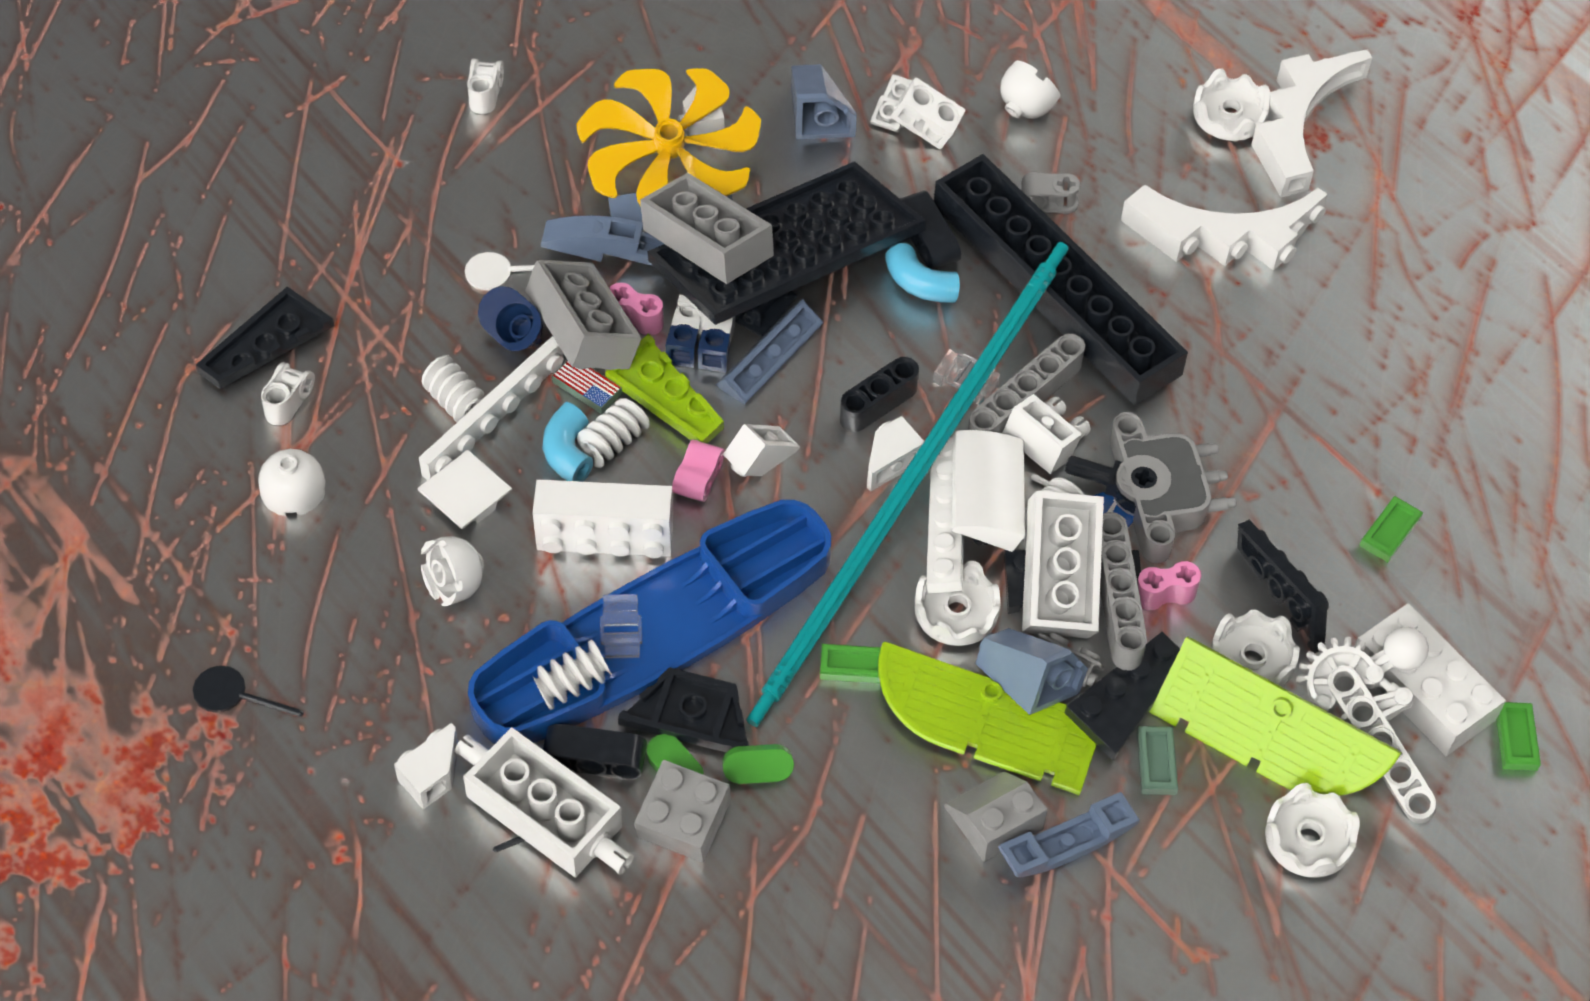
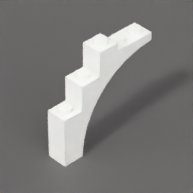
[1251,49,1372,197]
[1121,185,1328,270]

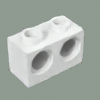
[890,77,966,149]

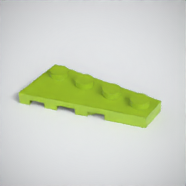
[605,333,724,444]

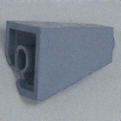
[791,64,857,140]
[975,628,1088,715]

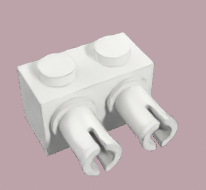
[1002,394,1091,474]

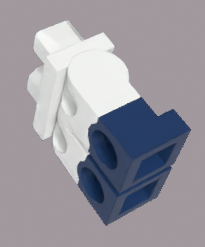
[665,295,736,373]

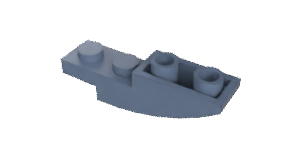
[540,216,664,266]

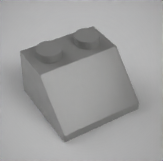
[945,771,1048,862]

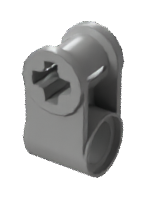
[1021,172,1080,214]

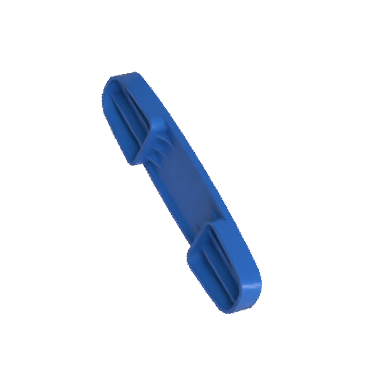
[468,500,831,744]

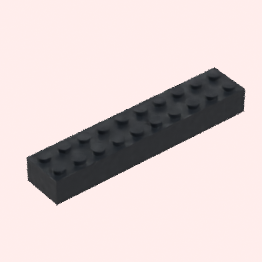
[934,154,1188,406]

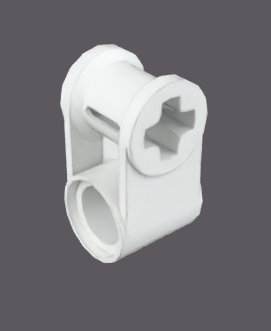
[467,58,504,114]
[261,362,315,426]

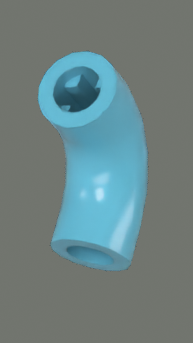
[885,243,960,303]
[542,402,593,482]

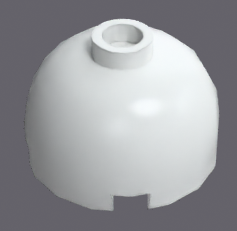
[1000,60,1061,119]
[258,448,326,516]
[421,536,484,606]

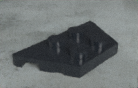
[618,667,749,752]

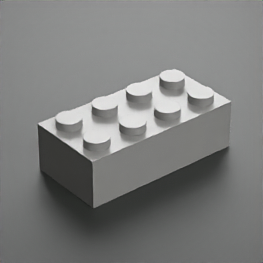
[640,173,774,284]
[525,259,642,370]

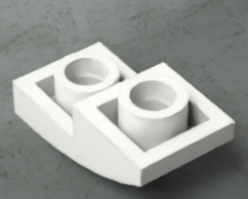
[870,74,913,132]

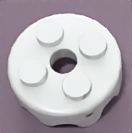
[1193,69,1270,141]
[915,561,1001,646]
[1211,609,1300,687]
[1265,783,1360,877]

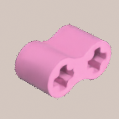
[609,283,664,336]
[672,439,725,502]
[1137,561,1201,610]

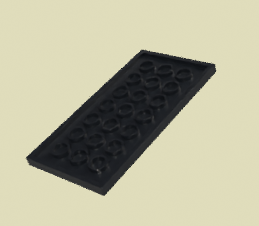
[647,161,926,325]

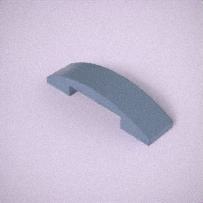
[998,792,1140,878]

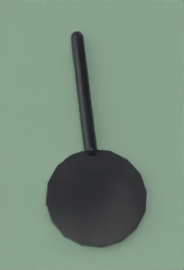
[192,665,304,717]

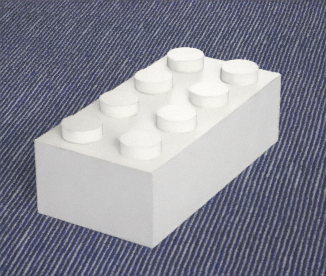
[532,480,674,558]
[1022,491,1104,638]
[1354,603,1506,757]

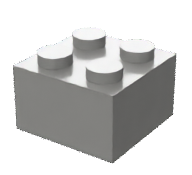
[634,760,731,863]

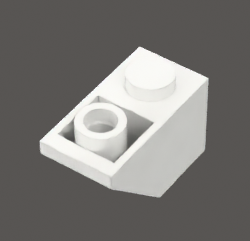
[394,723,458,810]

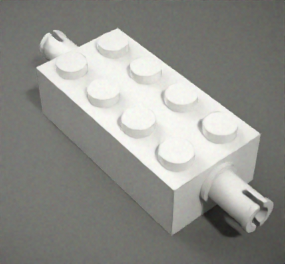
[455,727,634,878]

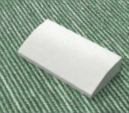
[952,430,1025,552]

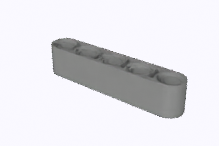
[968,334,1085,433]
[1100,512,1147,670]

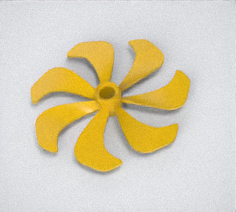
[576,68,761,206]

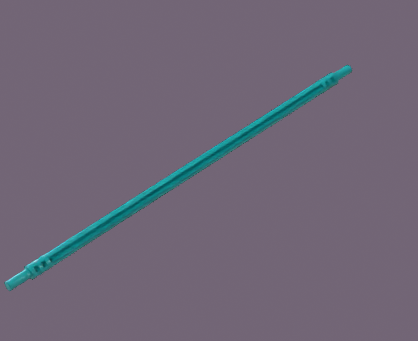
[746,242,1069,727]

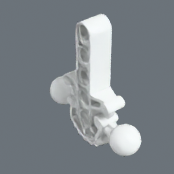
[1296,627,1436,824]

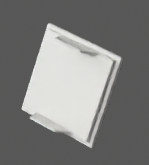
[418,450,512,529]

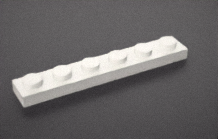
[419,336,564,480]
[926,437,964,593]

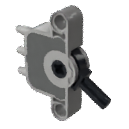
[1065,412,1237,563]

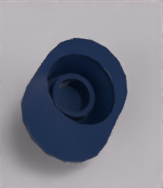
[478,286,543,351]

